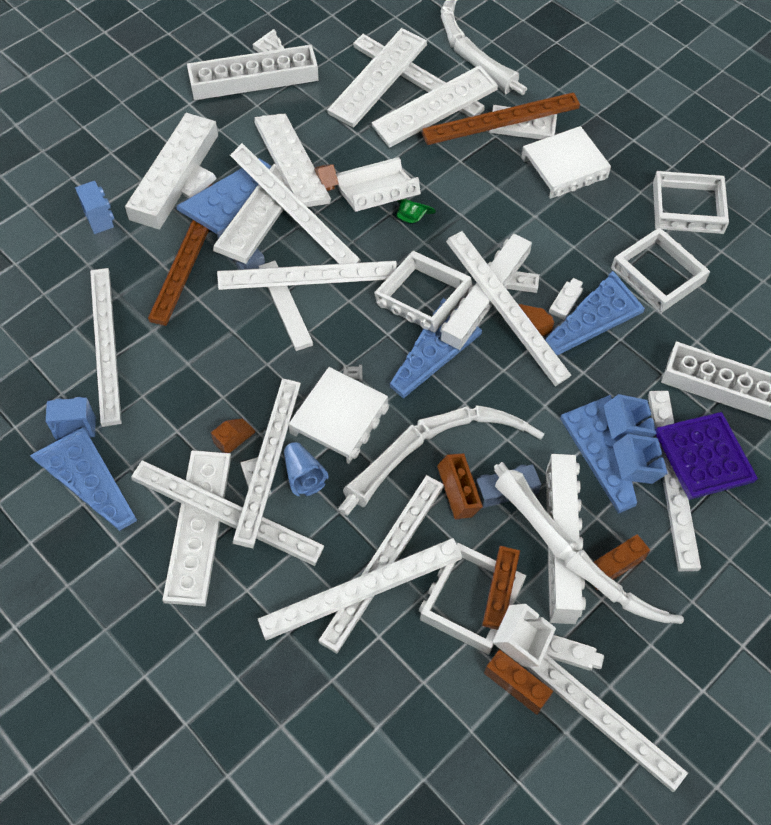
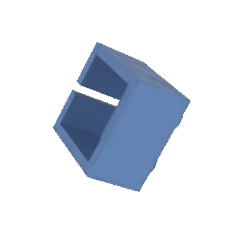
[75,181,114,234]
[603,394,657,440]
[46,397,96,440]
[613,434,668,484]

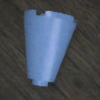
[284,442,329,496]

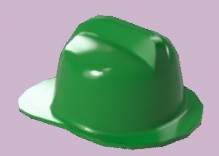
[397,199,436,223]

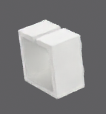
[492,604,556,667]

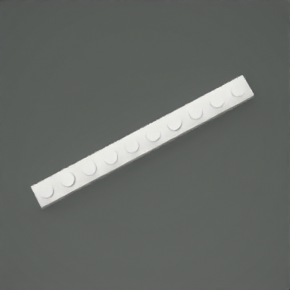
[353,34,484,117]
[230,143,361,264]
[446,231,571,387]
[217,261,397,290]
[90,268,122,427]
[233,378,301,548]
[648,391,701,571]
[131,461,324,566]
[319,475,444,654]
[258,538,462,640]
[526,653,688,792]

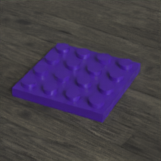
[655,412,758,500]

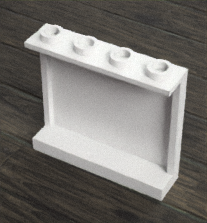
[521,126,611,199]
[336,157,421,212]
[288,367,389,464]

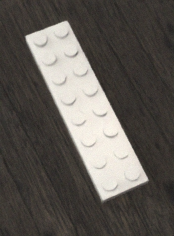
[327,28,427,128]
[372,65,498,148]
[254,114,331,207]
[213,164,287,264]
[163,451,231,606]

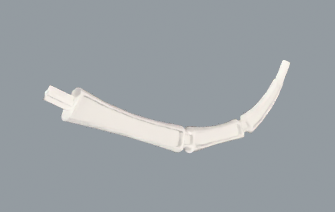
[441,0,527,95]
[338,405,545,516]
[494,462,684,624]

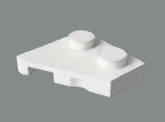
[253,29,284,53]
[181,165,217,198]

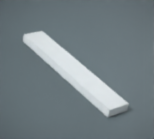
[259,261,313,351]

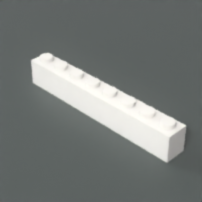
[440,233,532,350]

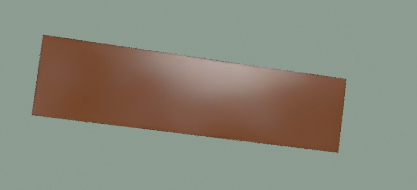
[482,546,520,630]

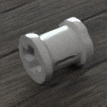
[343,364,362,381]

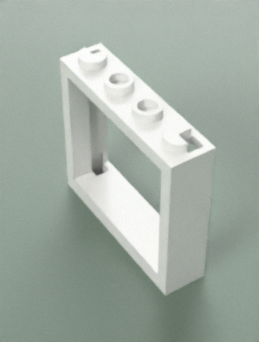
[653,171,729,234]
[611,227,710,313]
[375,251,472,333]
[419,543,526,655]

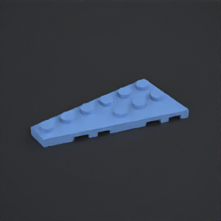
[176,159,272,234]
[545,271,645,355]
[390,298,482,398]
[560,395,637,514]
[30,427,137,531]

